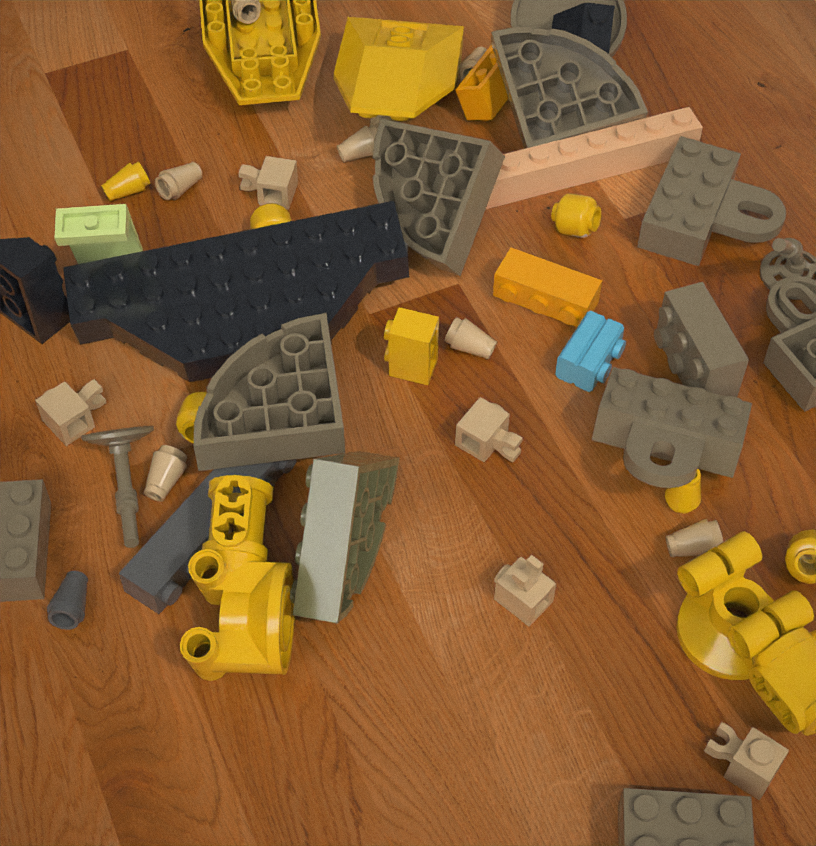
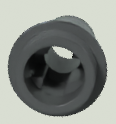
[47,571,88,630]

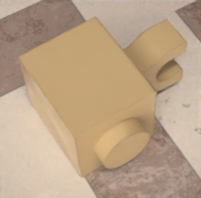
[238,156,298,210]
[35,379,106,446]
[455,397,523,462]
[494,555,556,626]
[704,722,789,801]

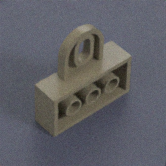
[637,136,786,266]
[763,276,816,412]
[592,367,752,488]

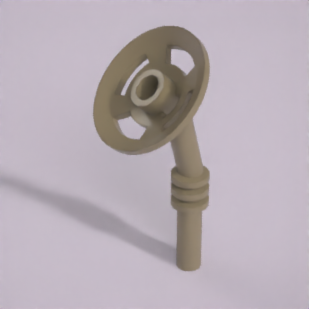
[760,238,816,300]
[81,426,154,548]

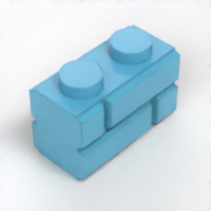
[555,310,626,392]

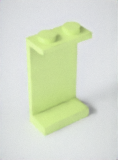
[54,204,143,264]

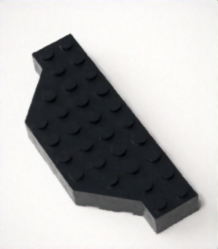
[63,201,410,382]

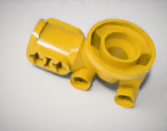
[180,475,295,681]
[676,531,816,736]

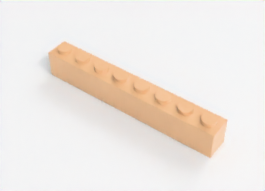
[485,107,703,210]

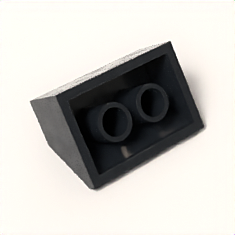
[552,2,615,54]
[0,237,70,344]

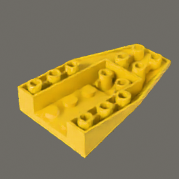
[199,0,321,105]
[334,17,464,121]

